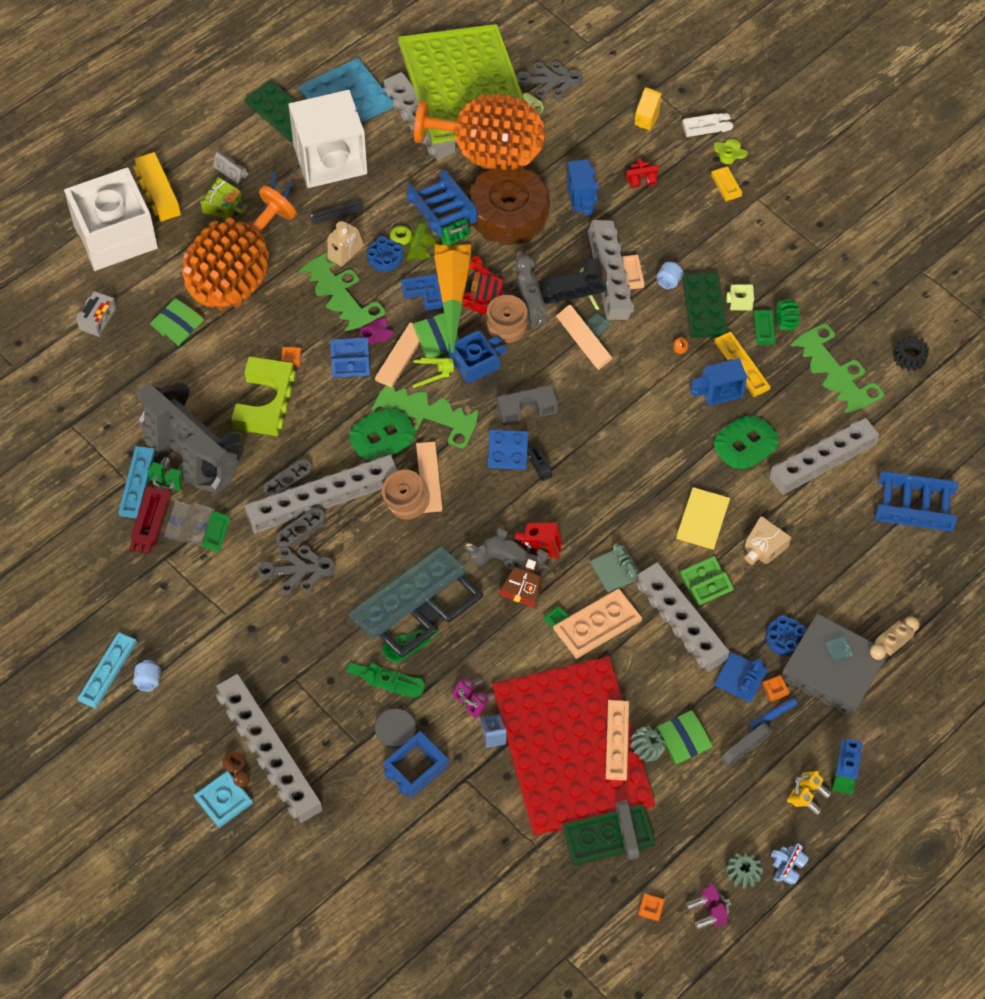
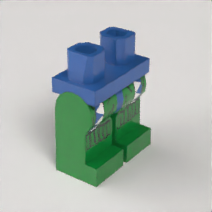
[832,739,863,795]

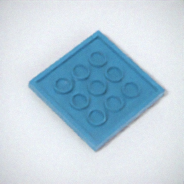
[299,58,394,123]

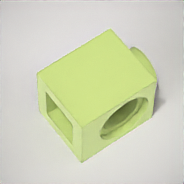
[726,285,754,310]

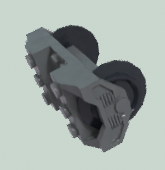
[137,382,245,495]

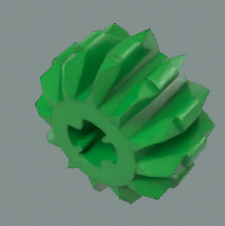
[776,299,800,331]

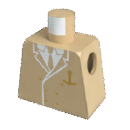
[328,221,364,267]
[745,516,791,565]

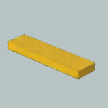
[715,331,770,397]

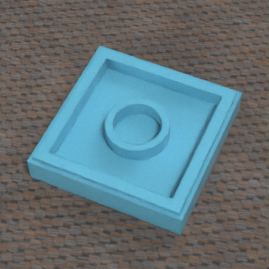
[194,771,253,828]

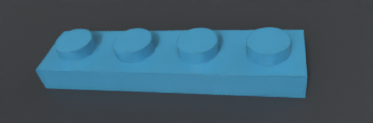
[118,446,155,518]

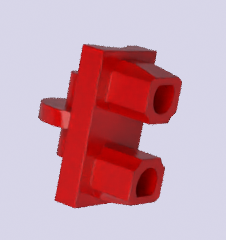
[624,158,659,189]

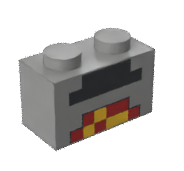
[76,291,116,337]

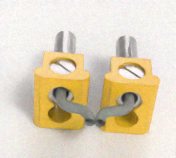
[787,771,831,815]

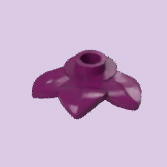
[359,318,394,345]

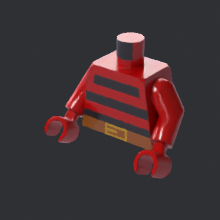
[462,256,513,314]

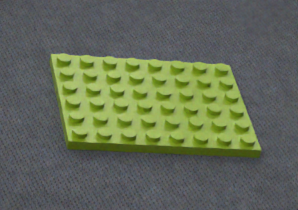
[398,24,524,146]

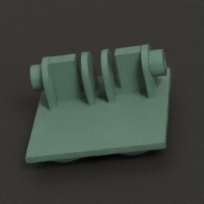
[589,543,640,593]

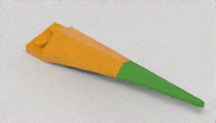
[434,244,471,353]

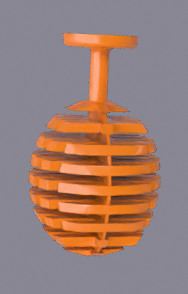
[414,94,546,170]
[182,186,297,312]

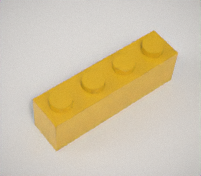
[133,152,181,222]

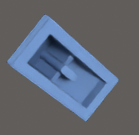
[480,714,506,748]

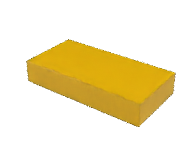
[711,166,742,201]

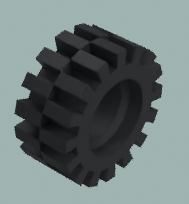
[893,335,929,371]

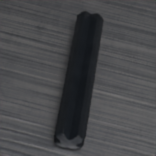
[311,201,363,224]

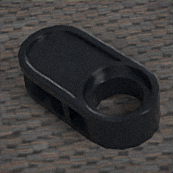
[527,446,552,482]

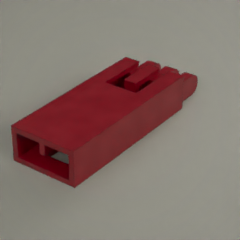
[130,487,172,555]

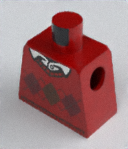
[515,523,562,559]

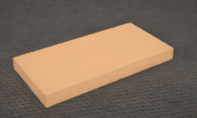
[553,588,642,659]

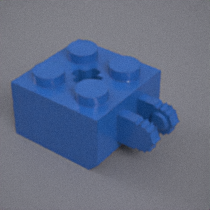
[567,159,598,215]
[449,331,507,384]
[690,358,747,405]

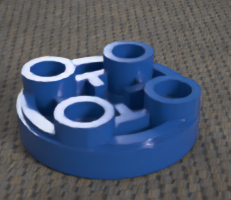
[367,236,403,272]
[765,615,806,656]

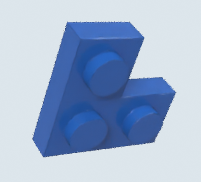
[401,274,443,311]

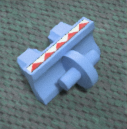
[771,843,809,885]

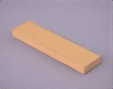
[556,305,613,370]
[375,322,420,388]
[416,442,442,513]
[606,700,629,780]

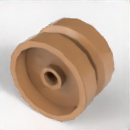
[487,295,527,343]
[381,470,430,520]

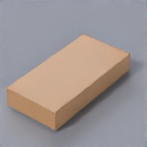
[621,255,644,289]

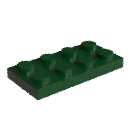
[245,80,296,142]
[682,272,727,338]
[562,805,655,866]

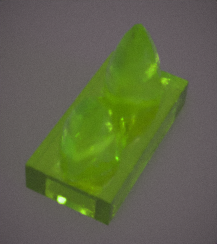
[405,223,437,262]

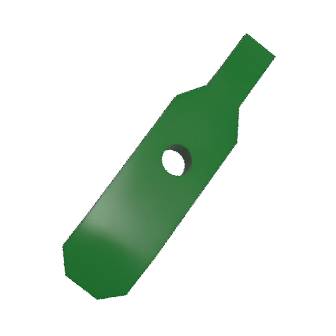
[346,662,425,698]

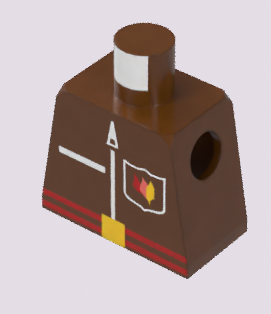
[499,559,543,609]

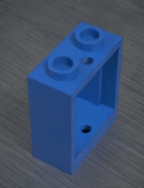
[383,731,448,799]

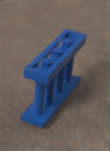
[406,170,477,237]
[875,471,959,532]

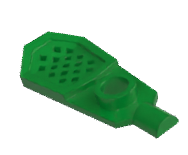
[382,627,439,663]

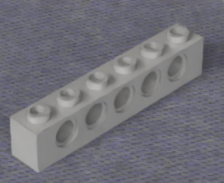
[383,72,455,161]
[588,220,634,320]
[769,418,879,495]
[637,563,730,672]

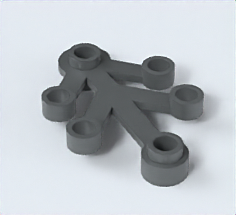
[516,61,583,100]
[258,545,335,596]

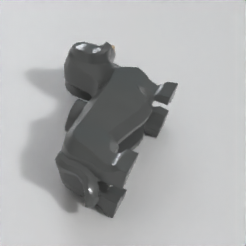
[512,251,548,328]
[464,528,549,574]

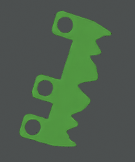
[298,252,385,331]
[791,324,884,413]
[370,385,478,448]

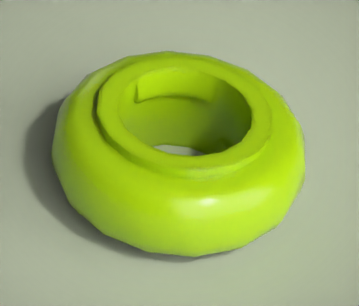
[390,226,412,246]

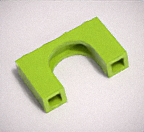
[231,357,297,436]

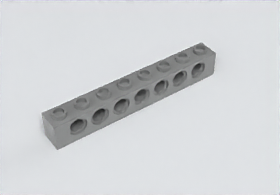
[244,455,398,534]
[216,674,322,823]

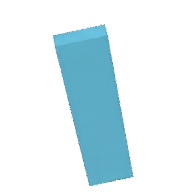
[77,632,137,709]

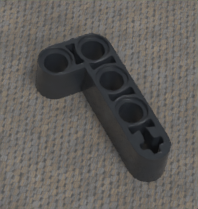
[540,258,607,304]

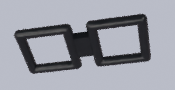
[373,568,483,657]

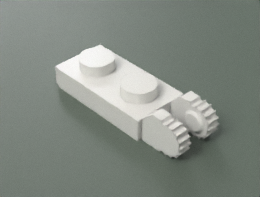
[682,113,733,137]

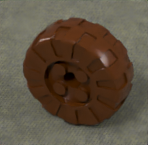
[468,165,550,245]

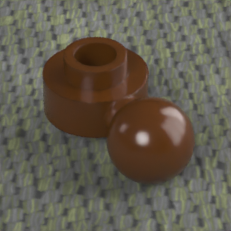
[222,751,250,788]

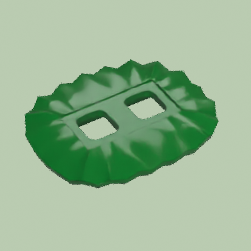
[350,408,415,461]
[714,416,779,469]

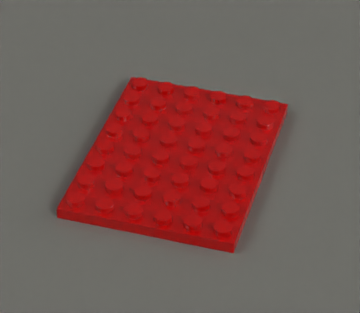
[492,657,655,836]

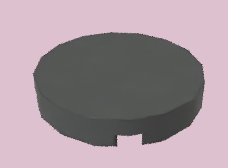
[375,709,416,749]

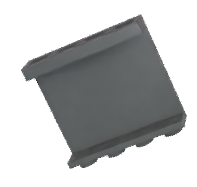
[782,614,888,717]

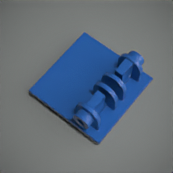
[488,430,528,470]
[714,652,768,703]

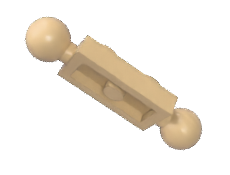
[870,616,919,660]

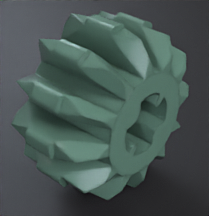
[630,726,665,763]
[726,851,763,889]

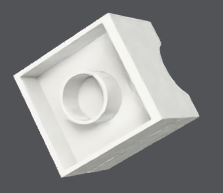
[289,90,367,188]
[64,167,158,271]

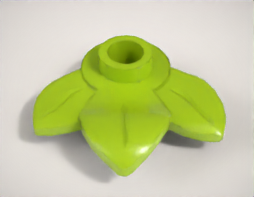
[714,139,748,164]

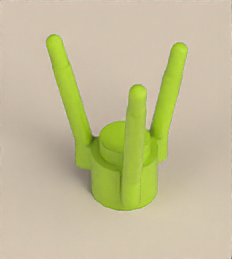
[413,357,454,388]

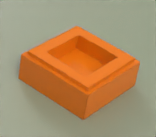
[281,347,302,367]
[762,675,789,702]
[638,893,665,921]

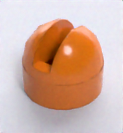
[673,337,688,354]

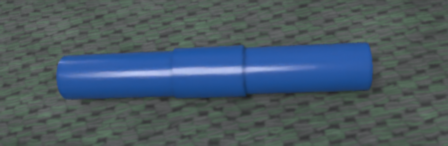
[749,698,797,730]

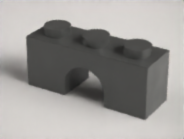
[497,385,558,426]

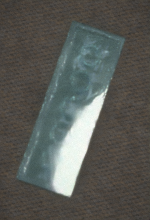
[348,547,466,640]

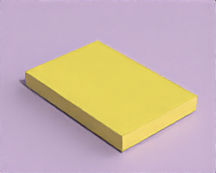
[676,487,730,550]

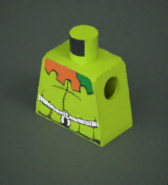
[200,178,247,219]

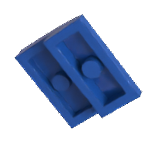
[330,338,370,377]

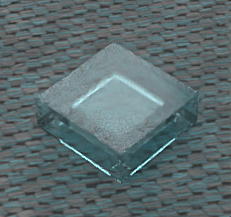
[586,313,611,338]
[825,637,853,663]

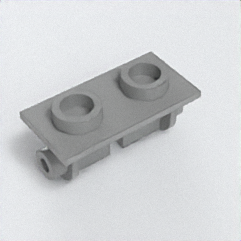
[213,151,248,185]

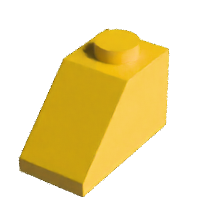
[634,87,662,130]

